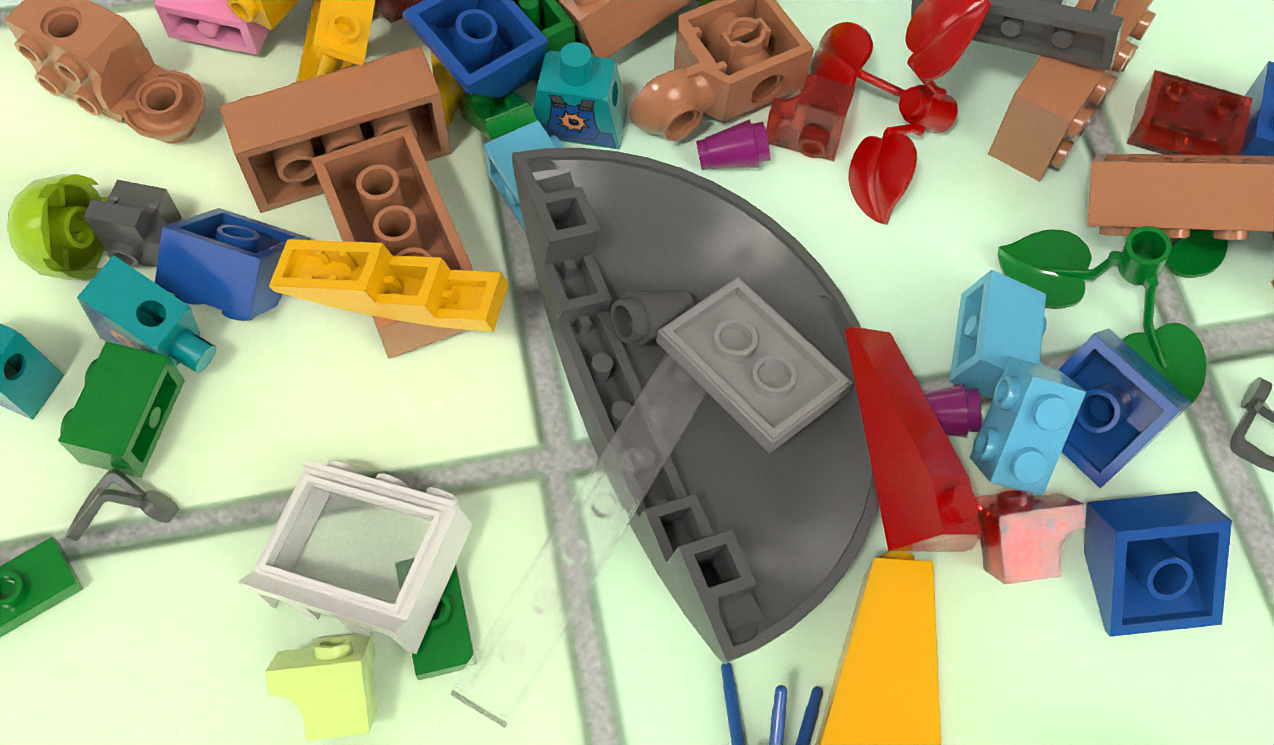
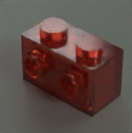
[1126,70,1253,155]

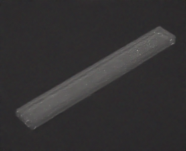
[450,353,708,728]

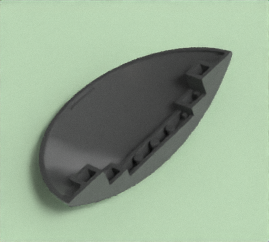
[512,148,879,665]

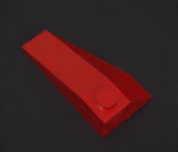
[845,326,982,552]

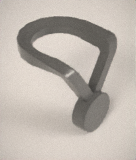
[1230,377,1274,472]
[65,469,179,542]

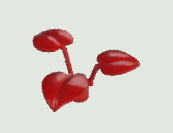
[810,0,992,225]

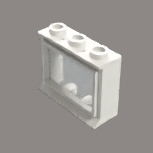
[237,459,473,654]

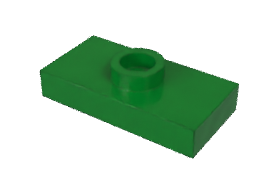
[458,92,537,140]
[0,537,83,637]
[396,559,477,681]

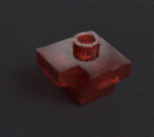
[766,74,856,162]
[976,490,1086,585]

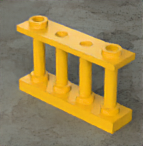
[296,0,375,82]

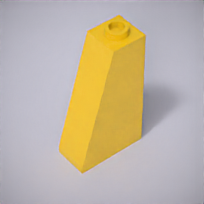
[815,552,941,745]

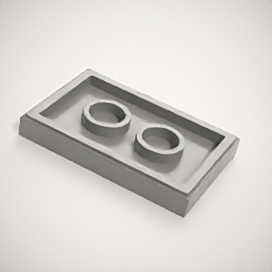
[656,277,853,454]

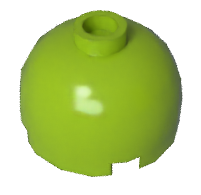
[7,174,108,280]

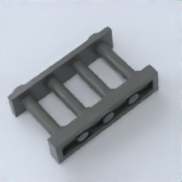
[911,0,1124,71]

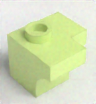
[265,632,377,741]

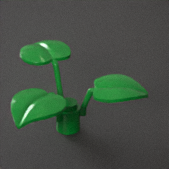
[997,226,1228,407]

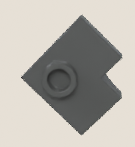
[84,179,182,267]

